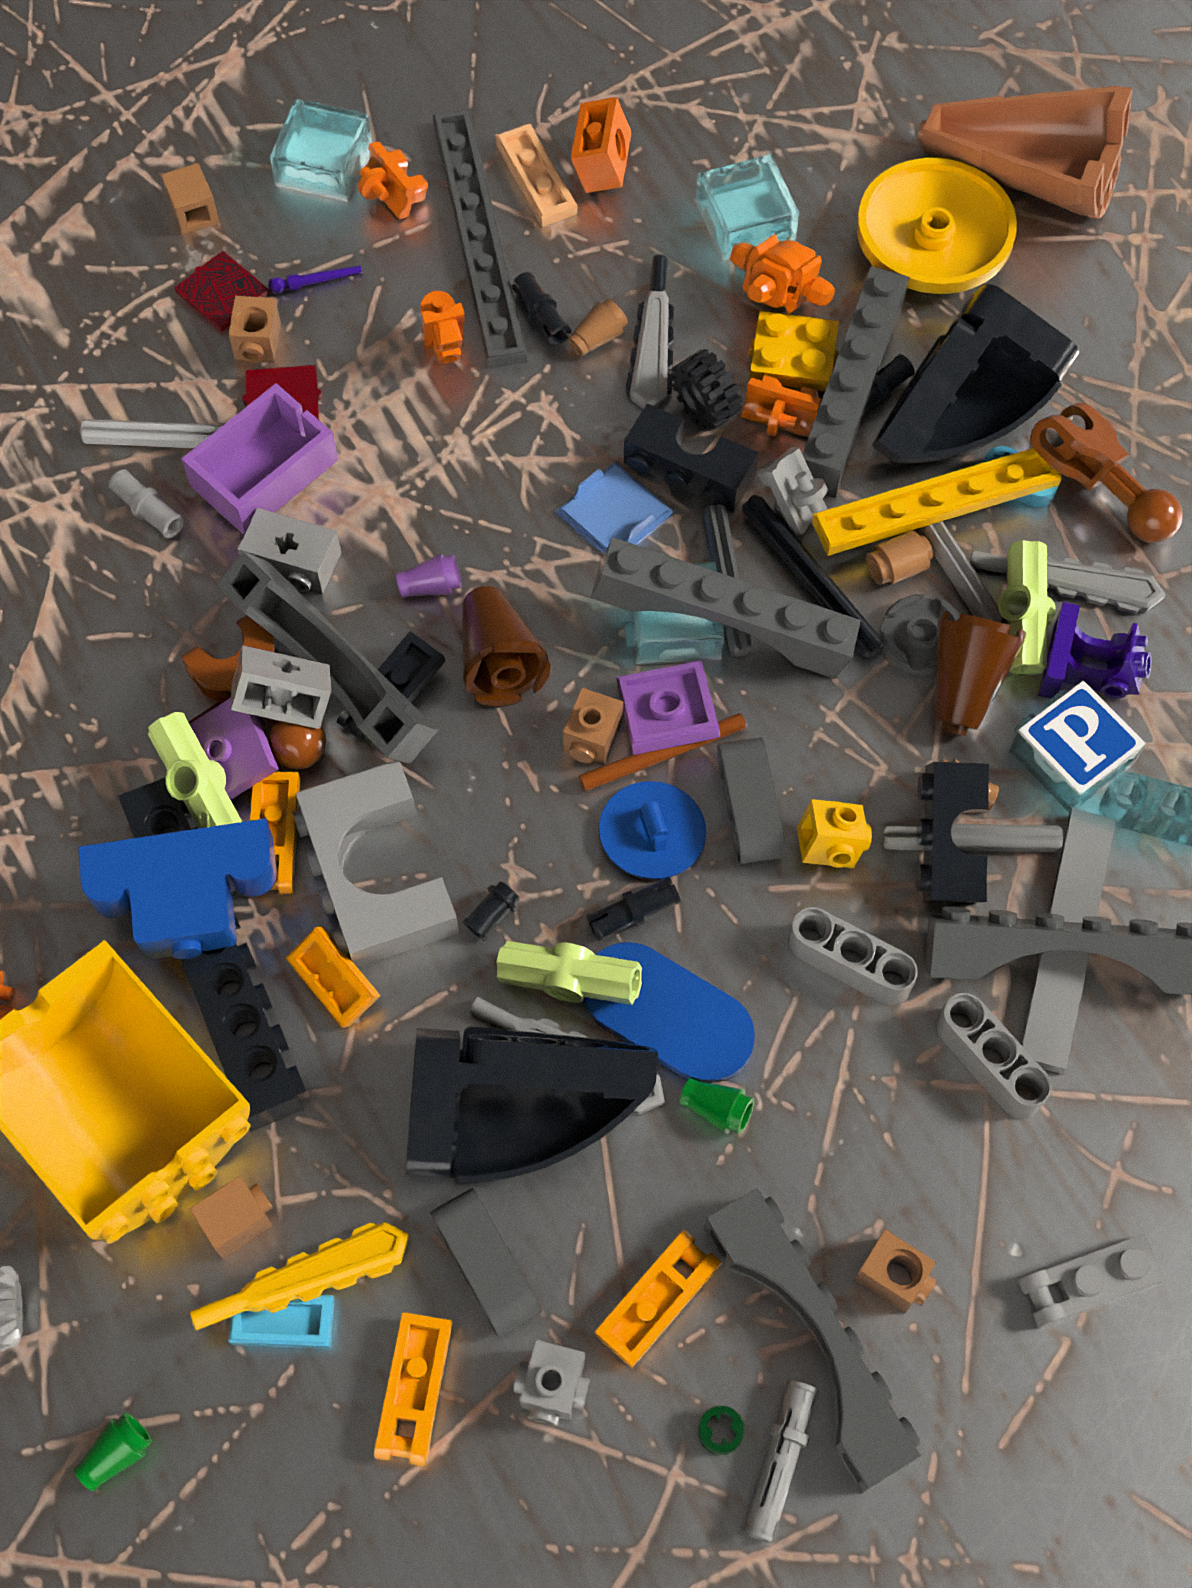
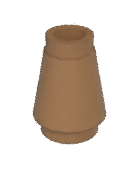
[567,299,628,357]

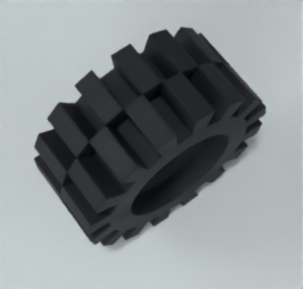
[670,349,742,431]

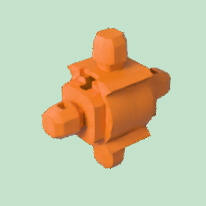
[730,234,835,314]

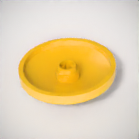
[856,158,1017,294]

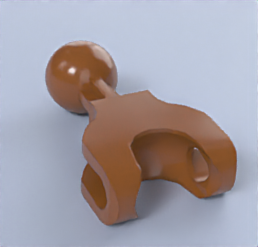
[1030,402,1183,543]
[181,615,326,770]

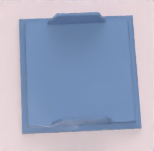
[556,462,674,555]

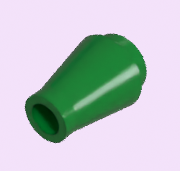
[680,1078,754,1134]
[73,1412,152,1492]

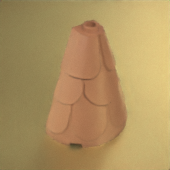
[918,86,1133,219]

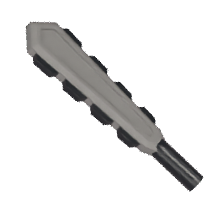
[626,255,674,409]

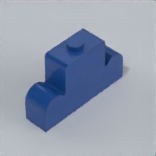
[78,818,277,959]

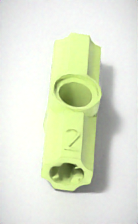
[998,540,1056,675]
[148,712,242,829]
[496,941,642,1005]

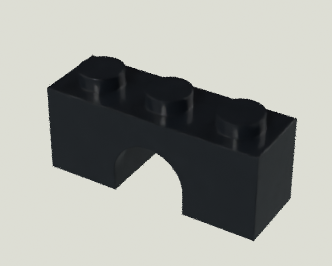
[623,403,759,513]
[916,762,989,903]

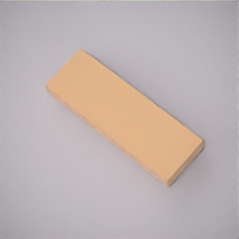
[495,123,577,227]

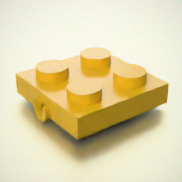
[749,311,839,392]

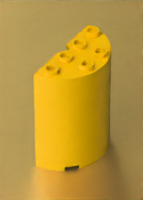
[0,940,251,1244]

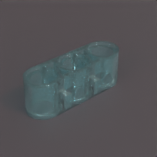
[1099,772,1192,846]

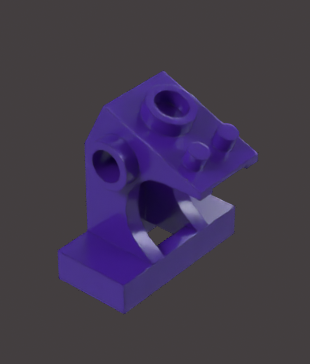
[1038,602,1151,700]

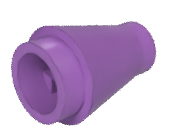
[396,553,462,598]

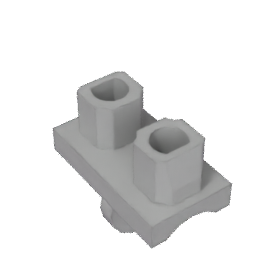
[757,447,828,535]

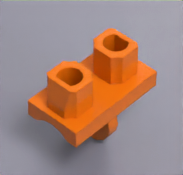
[358,141,428,219]
[420,291,465,365]
[741,375,822,437]

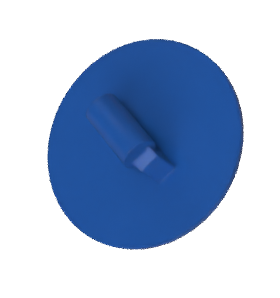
[599,781,706,880]

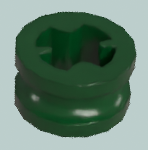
[698,1406,744,1456]

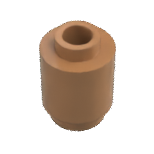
[866,531,933,585]

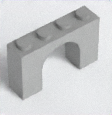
[292,760,459,968]

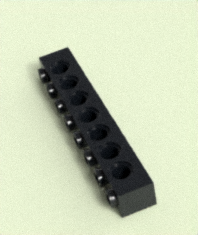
[118,777,306,1132]

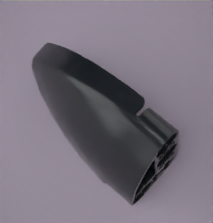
[872,284,1079,464]

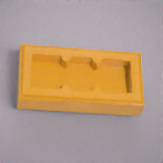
[285,926,381,1028]

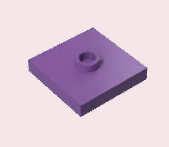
[616,660,720,755]
[190,698,278,800]

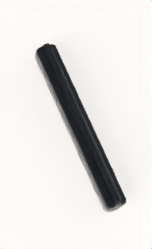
[742,495,885,658]

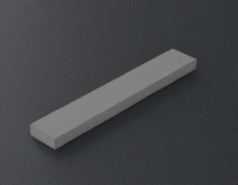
[1021,808,1117,1074]

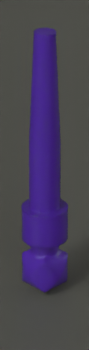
[268,266,362,295]

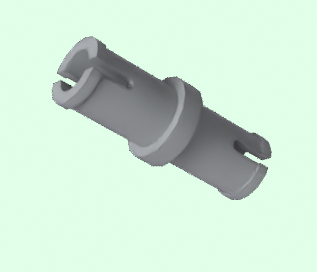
[108,469,184,538]

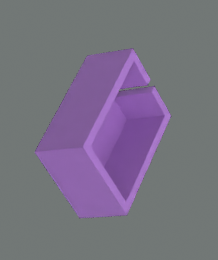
[181,384,338,535]

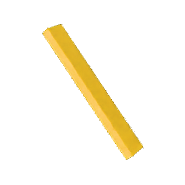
[812,448,1062,556]

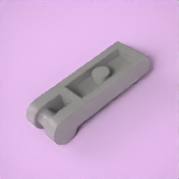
[1018,1234,1166,1328]

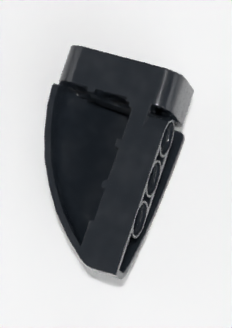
[405,1026,658,1183]

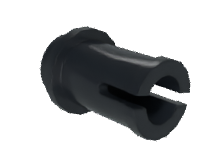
[463,881,520,941]

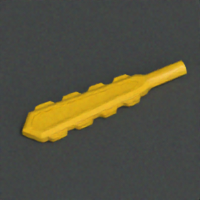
[189,1222,410,1330]

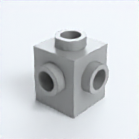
[513,1340,590,1426]

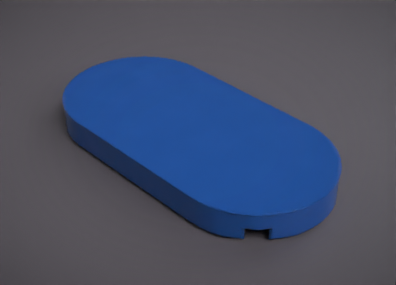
[583,942,755,1084]

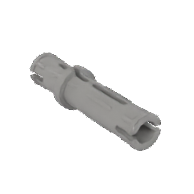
[742,1380,819,1544]

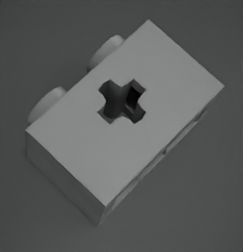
[238,508,341,594]
[231,645,331,729]

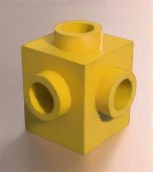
[796,799,872,868]

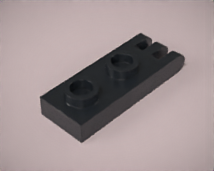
[336,631,446,748]

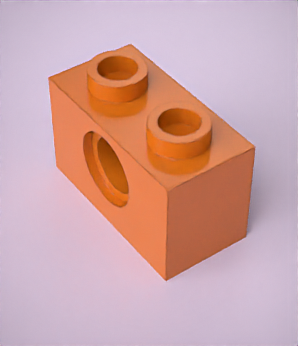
[570,97,631,193]

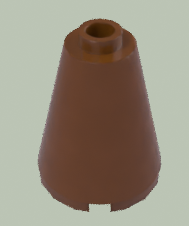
[462,586,551,707]
[934,611,1027,736]

